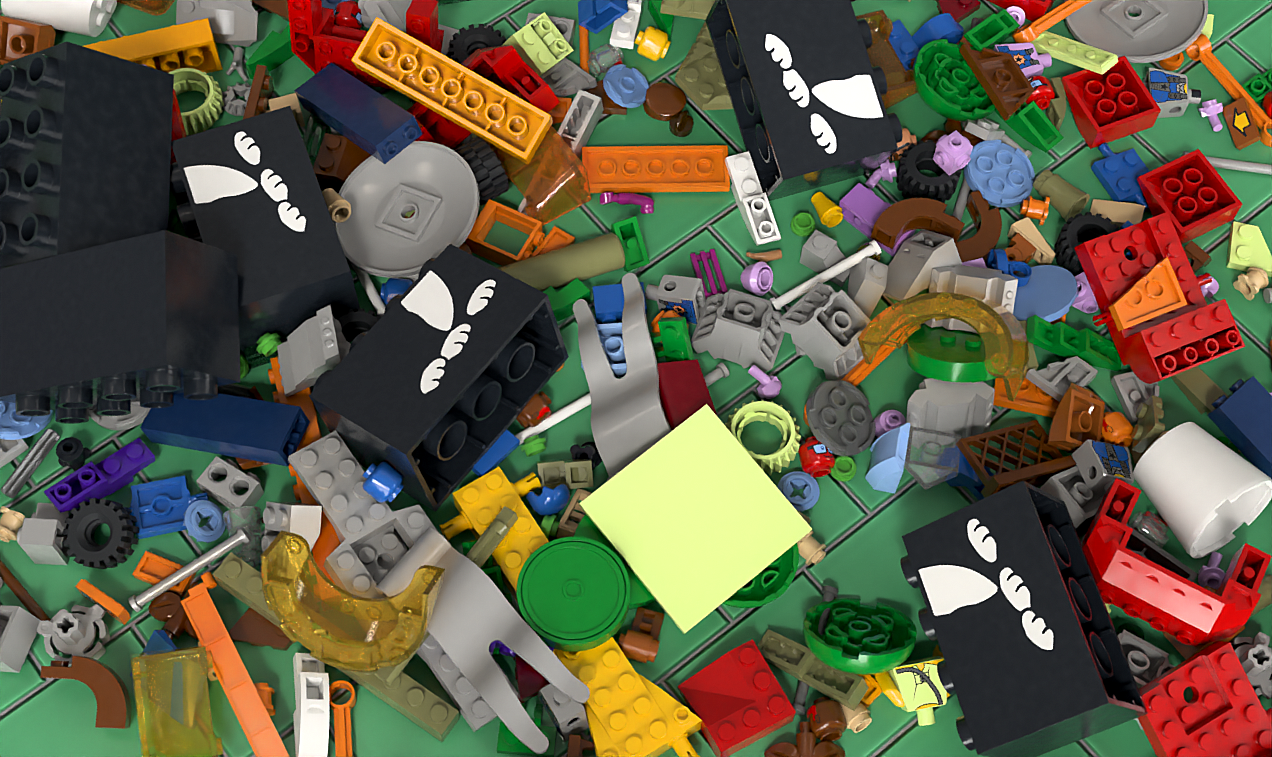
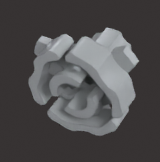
[36,604,110,667]
[1231,632,1272,699]

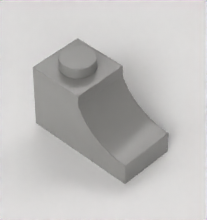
[800,230,855,287]

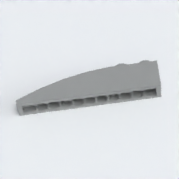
[517,89,604,221]

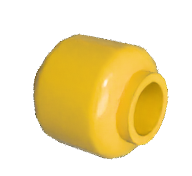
[635,26,671,61]

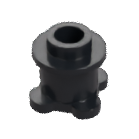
[56,437,91,471]
[570,441,602,471]

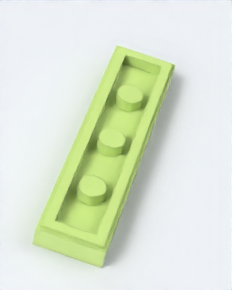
[1030,31,1118,75]

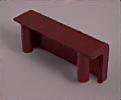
[657,359,718,431]

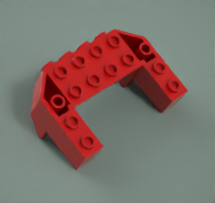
[287,0,444,91]
[407,45,560,150]
[1081,478,1272,647]

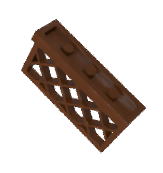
[956,420,1077,498]

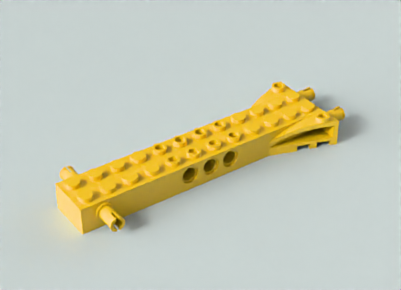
[439,467,702,757]

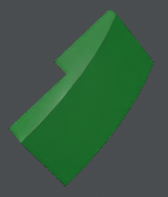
[1241,68,1272,104]

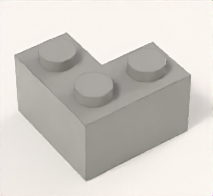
[17,503,74,565]

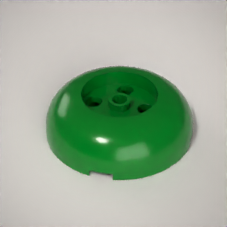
[912,39,997,122]
[803,598,917,675]

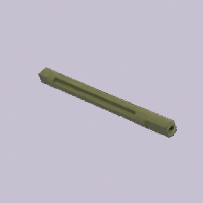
[374,506,518,686]

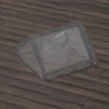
[904,426,961,490]

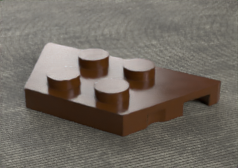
[959,43,1035,121]
[228,566,322,651]

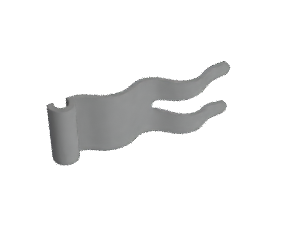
[573,273,672,481]
[375,527,590,754]

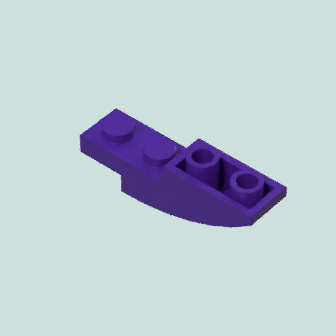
[44,438,156,513]

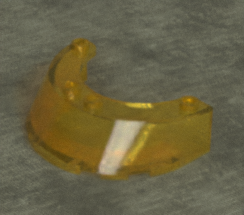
[858,292,1029,401]
[261,531,445,672]

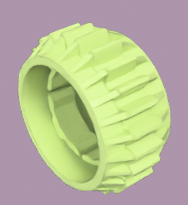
[169,68,224,135]
[725,400,801,476]

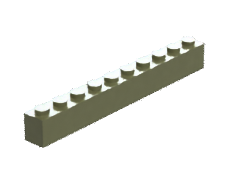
[213,552,459,742]

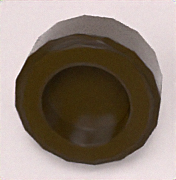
[669,110,693,137]

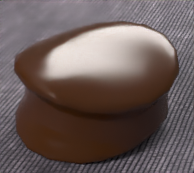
[643,82,686,121]

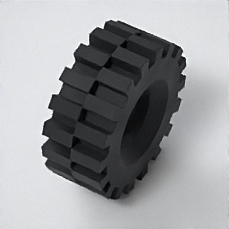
[448,24,506,64]
[62,498,139,569]

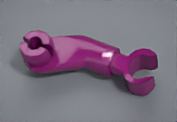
[600,192,654,214]

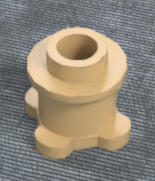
[1233,267,1269,300]
[0,506,25,542]
[797,531,826,565]

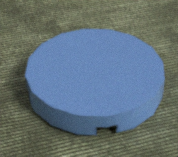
[603,64,649,108]

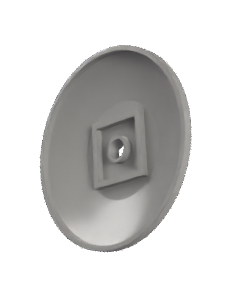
[1064,0,1208,63]
[333,141,480,278]

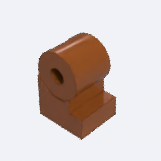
[1004,233,1037,275]

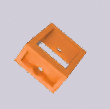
[466,199,545,266]

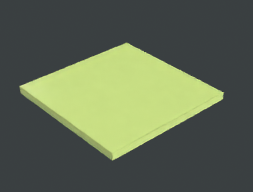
[579,404,812,634]

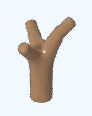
[746,249,782,263]

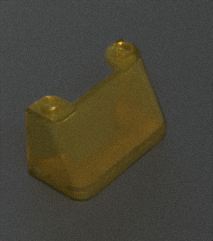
[130,646,223,757]

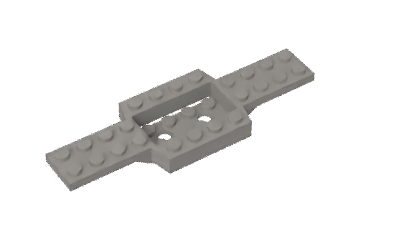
[288,430,518,732]

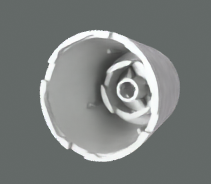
[1,0,117,37]
[1133,422,1272,558]

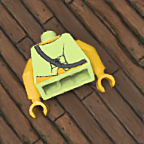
[871,645,951,726]

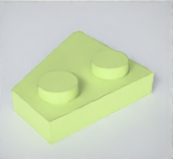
[1226,221,1272,277]

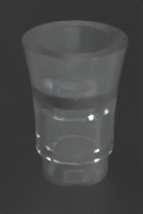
[222,506,263,568]

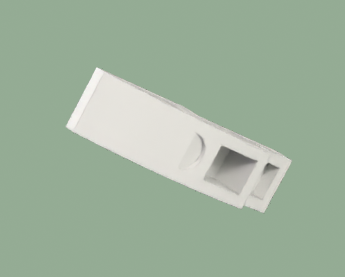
[610,0,644,49]
[725,151,781,246]
[293,653,329,757]

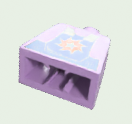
[993,43,1052,79]

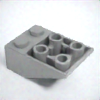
[882,229,962,303]
[259,501,322,590]

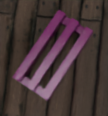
[690,249,728,299]

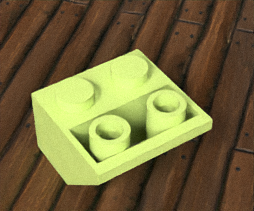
[502,12,574,76]

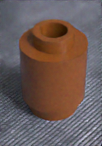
[618,629,660,664]

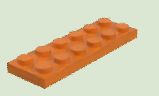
[582,145,730,193]

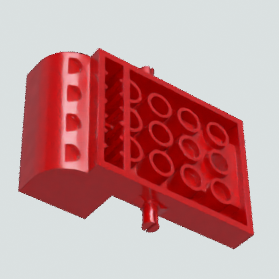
[1074,212,1245,384]
[1138,641,1272,757]

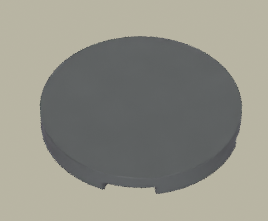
[806,380,876,457]

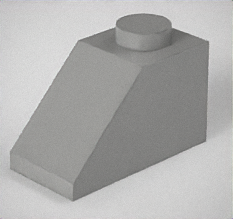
[847,257,888,318]

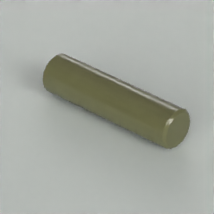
[498,232,625,292]

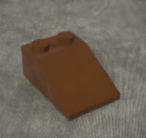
[313,133,372,193]

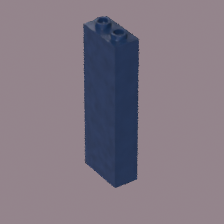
[294,62,422,164]
[1207,376,1272,479]
[140,393,310,466]

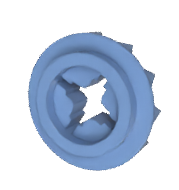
[777,471,820,513]
[183,500,226,543]

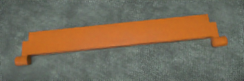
[180,572,290,757]

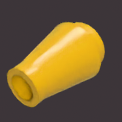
[811,192,843,228]

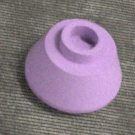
[741,262,773,296]
[874,410,906,438]

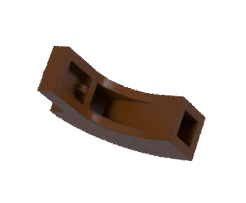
[955,190,1002,263]
[870,198,965,249]
[40,656,131,729]

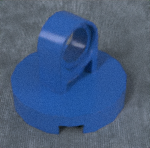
[986,249,1032,287]

